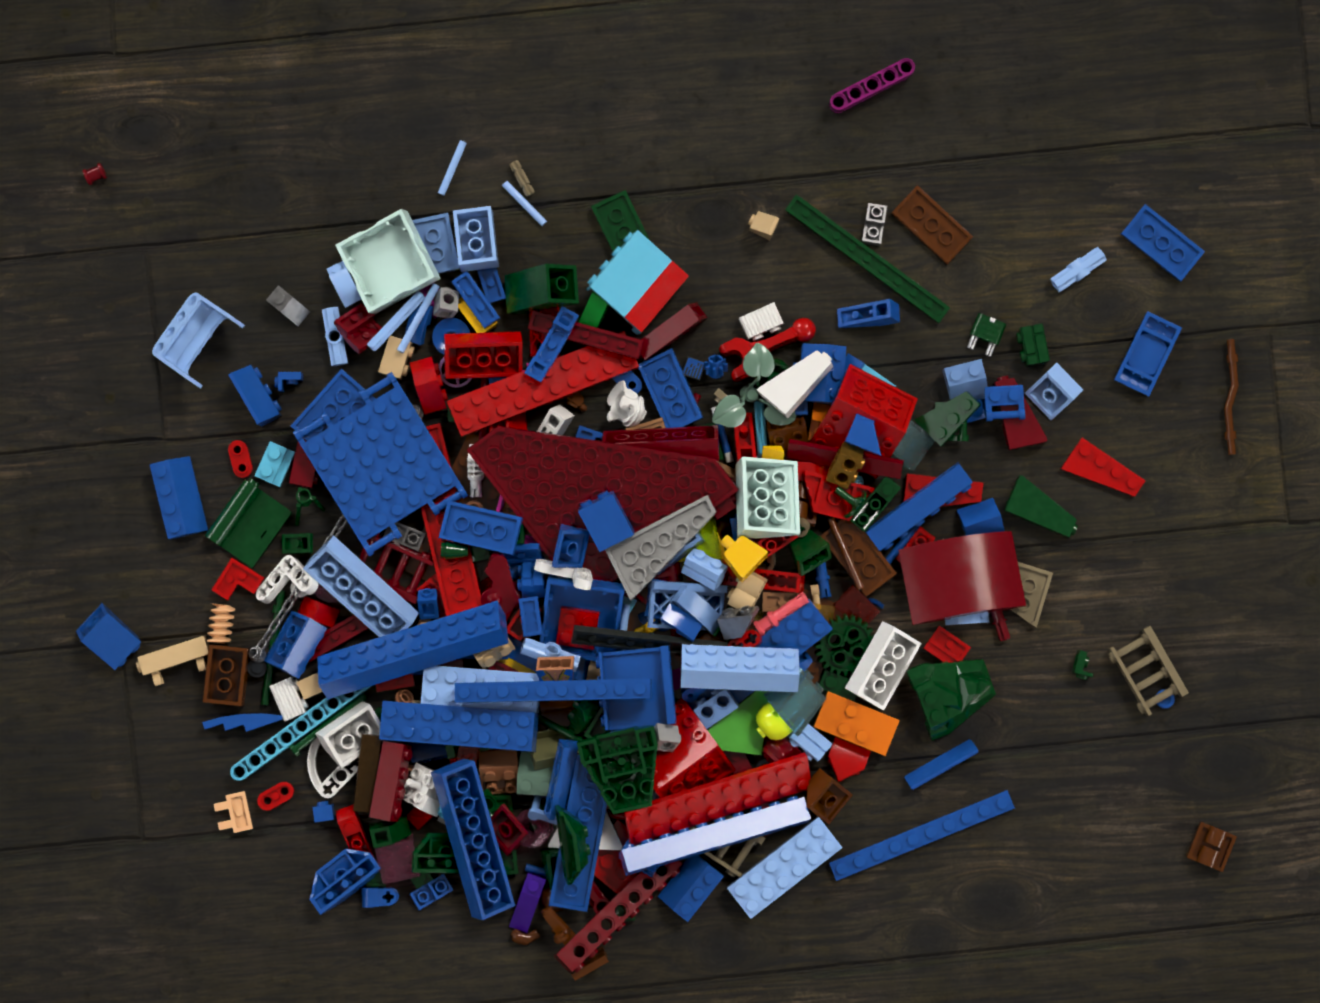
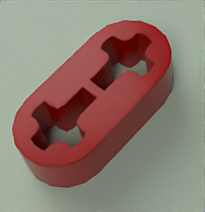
[728,630,762,647]

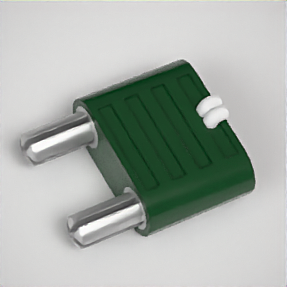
[967,313,1007,357]

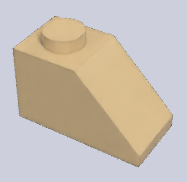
[748,211,780,241]

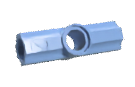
[1050,247,1107,292]
[322,307,348,366]
[520,638,580,672]

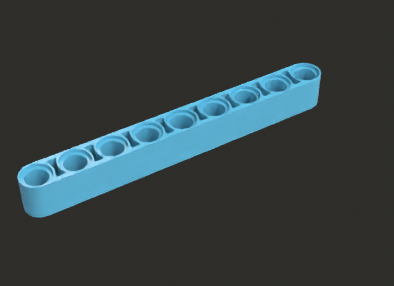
[230,686,372,781]

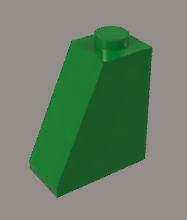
[578,291,610,328]

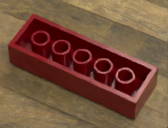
[602,425,720,461]

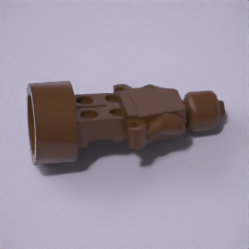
[566,391,587,412]

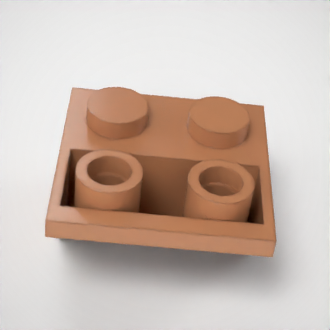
[479,750,519,795]

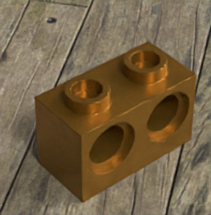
[826,442,865,489]

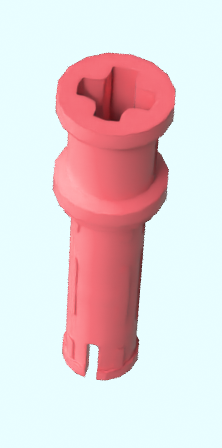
[753,592,809,636]

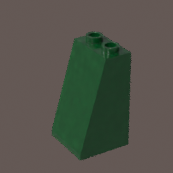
[504,264,579,314]

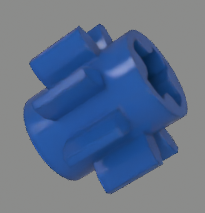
[704,355,728,379]

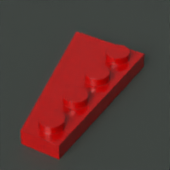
[1060,437,1146,497]
[903,473,983,507]

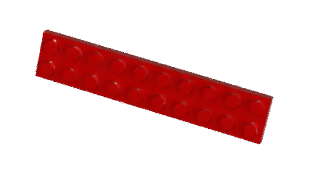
[446,331,639,438]
[421,423,482,616]
[623,752,811,845]

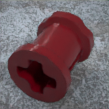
[82,163,107,185]

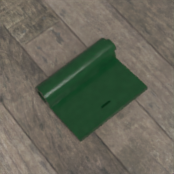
[205,478,293,569]

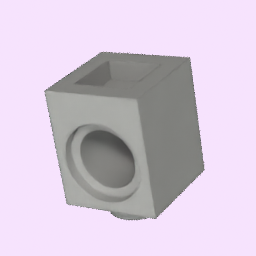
[433,287,459,318]
[654,723,681,752]

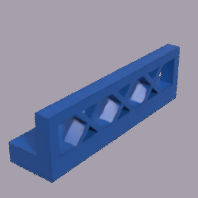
[544,739,578,821]

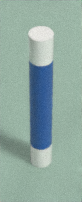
[711,406,734,463]

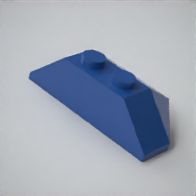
[309,849,381,915]

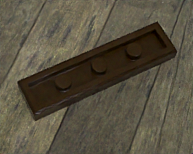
[353,734,381,813]

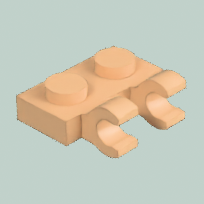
[214,791,253,833]

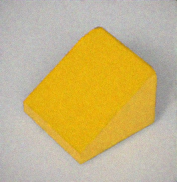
[761,446,784,460]

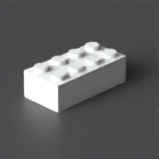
[845,621,922,710]

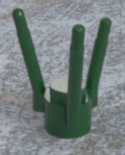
[295,487,326,526]

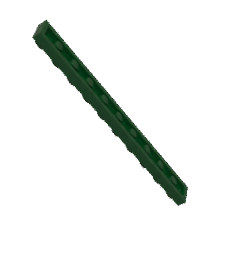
[785,194,950,324]

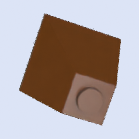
[807,768,853,824]

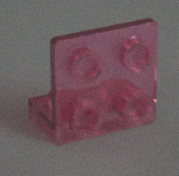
[375,834,421,884]

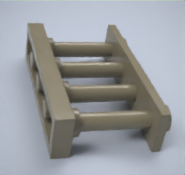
[1108,626,1189,716]
[676,815,766,878]

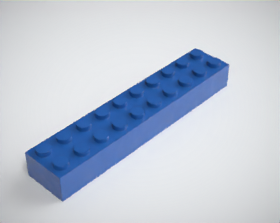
[317,600,509,699]

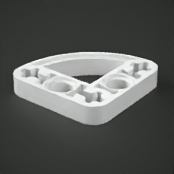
[307,738,359,798]

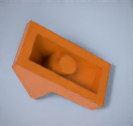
[808,403,831,441]

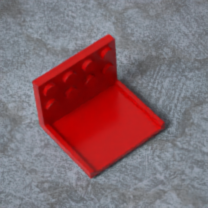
[809,364,918,479]
[653,698,736,798]

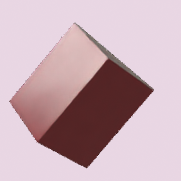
[491,804,530,856]

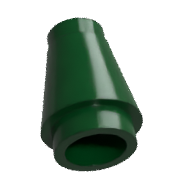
[440,541,468,560]

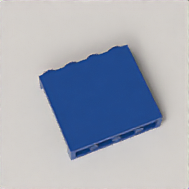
[596,645,677,731]

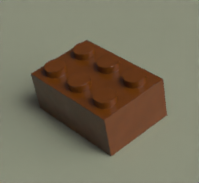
[203,644,250,706]

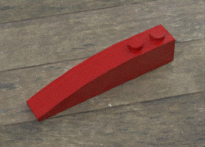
[686,569,805,593]

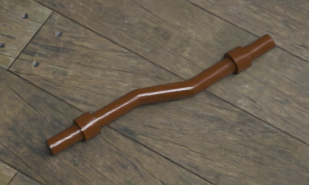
[1224,339,1239,455]

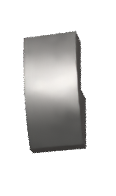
[862,203,887,246]
[383,522,426,551]

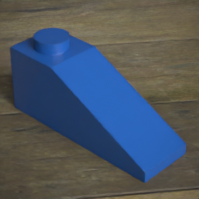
[837,299,900,328]

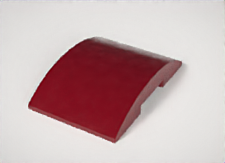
[898,531,1026,626]

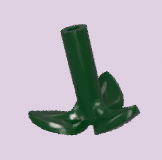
[834,486,867,518]

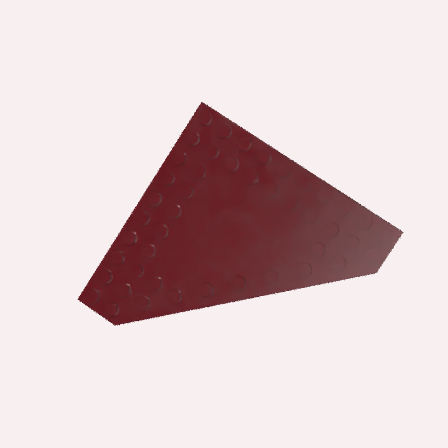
[467,426,739,582]

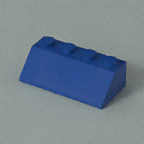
[149,456,208,540]

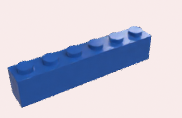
[866,462,973,551]

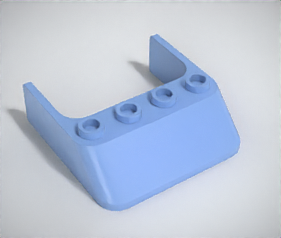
[152,292,245,389]

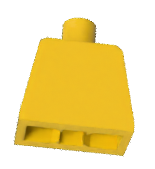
[720,535,768,583]

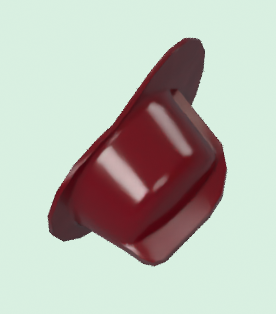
[762,736,801,763]

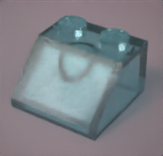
[891,420,935,471]

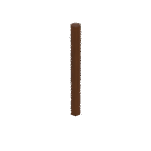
[827,518,865,591]

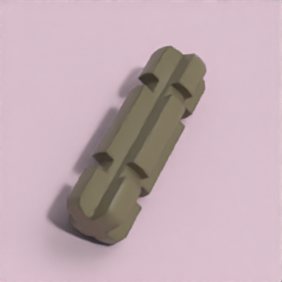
[510,160,534,197]

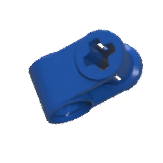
[361,887,399,908]

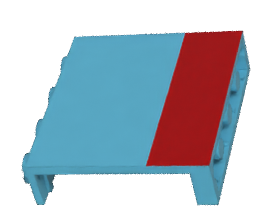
[585,230,689,335]

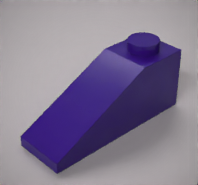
[509,872,546,933]

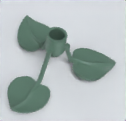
[712,343,796,428]

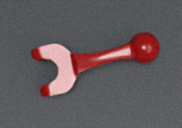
[719,318,816,381]

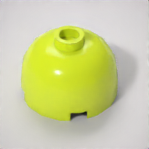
[756,702,793,741]

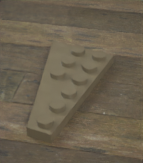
[942,539,1053,628]

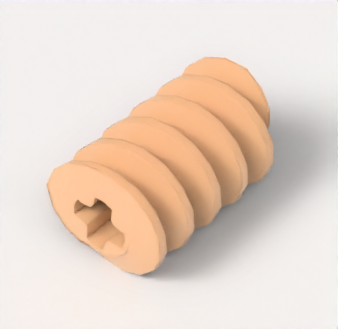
[206,603,235,644]

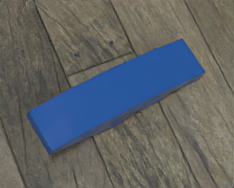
[202,713,283,732]

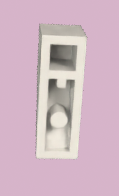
[537,405,575,435]

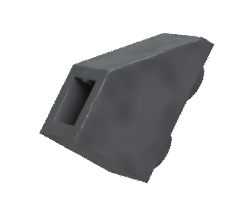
[717,605,759,640]

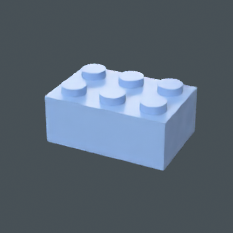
[453,206,499,272]

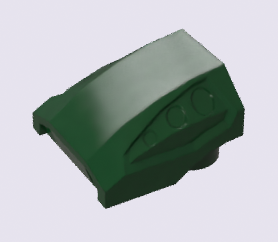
[567,700,600,734]

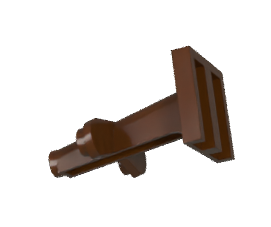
[541,906,609,981]

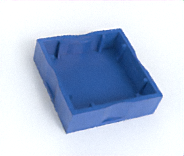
[539,574,625,661]

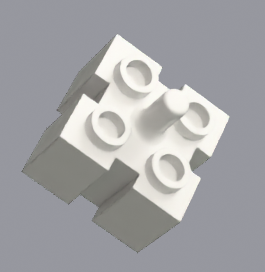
[403,762,440,817]

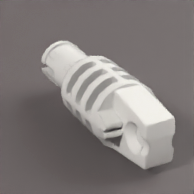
[467,444,484,497]

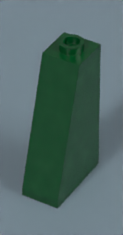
[1004,475,1078,538]

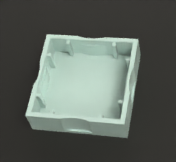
[336,209,441,314]

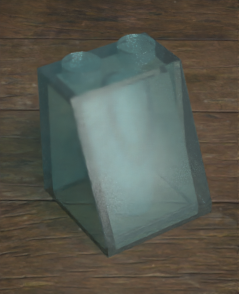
[764,666,826,736]

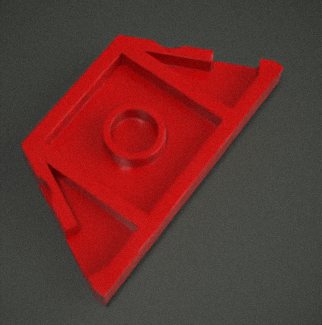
[803,470,874,521]

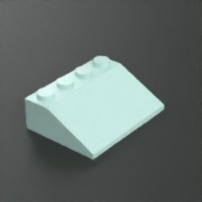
[735,457,800,539]

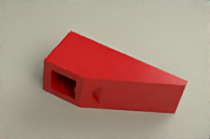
[336,804,374,857]

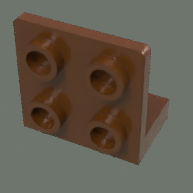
[766,415,808,461]

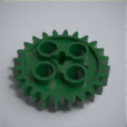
[814,613,874,676]

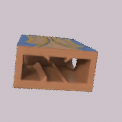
[536,656,575,681]

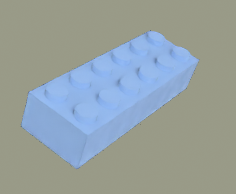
[303,535,419,637]
[681,644,800,692]
[421,666,540,713]
[727,816,842,919]

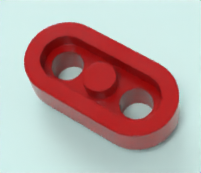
[228,440,253,478]
[257,782,294,811]

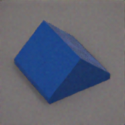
[956,498,1004,536]
[552,524,590,568]

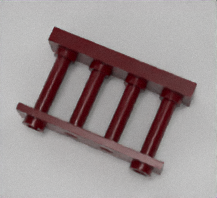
[359,533,434,604]

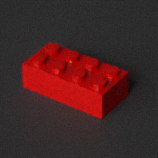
[444,332,522,379]

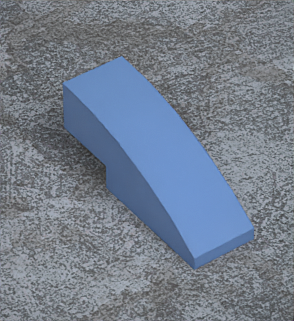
[671,585,720,635]

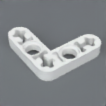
[256,555,318,604]
[534,559,593,590]

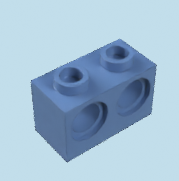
[693,689,739,729]

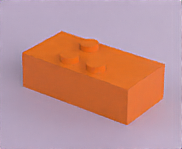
[813,691,900,756]

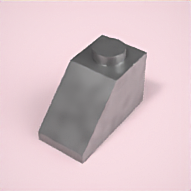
[266,285,310,326]

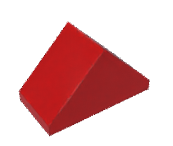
[298,596,340,627]

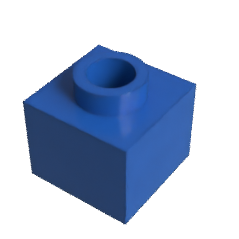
[312,801,336,823]

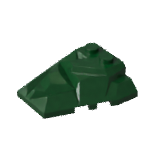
[906,659,996,741]
[577,725,658,814]

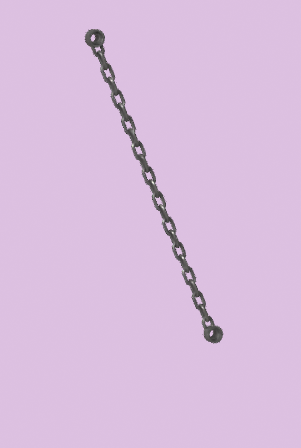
[248,404,424,663]

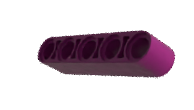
[829,58,915,113]

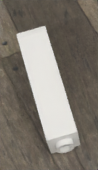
[757,350,833,418]

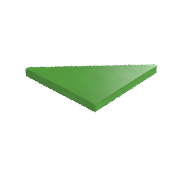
[707,691,770,755]

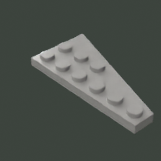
[605,495,717,601]

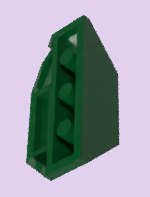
[555,805,591,885]
[412,833,459,873]

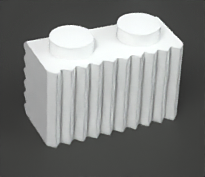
[739,302,783,341]
[269,677,309,722]

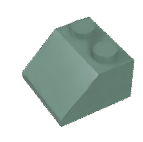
[517,751,553,796]

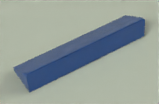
[904,739,979,790]

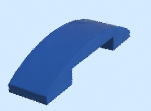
[524,306,579,382]

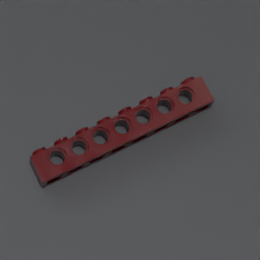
[554,861,682,973]

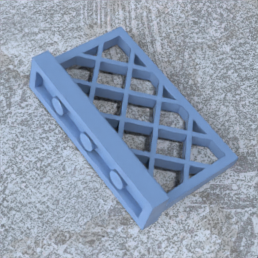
[647,581,728,630]

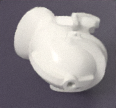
[607,380,647,427]

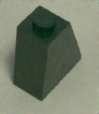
[788,525,832,576]

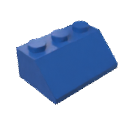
[801,343,846,405]
[228,365,282,427]
[264,611,327,679]
[658,855,724,922]

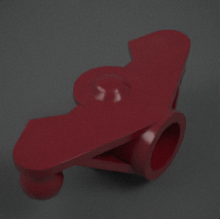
[479,552,520,622]

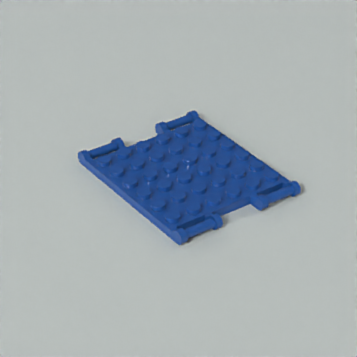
[293,372,468,557]

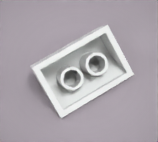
[315,701,382,768]

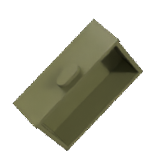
[530,725,579,770]

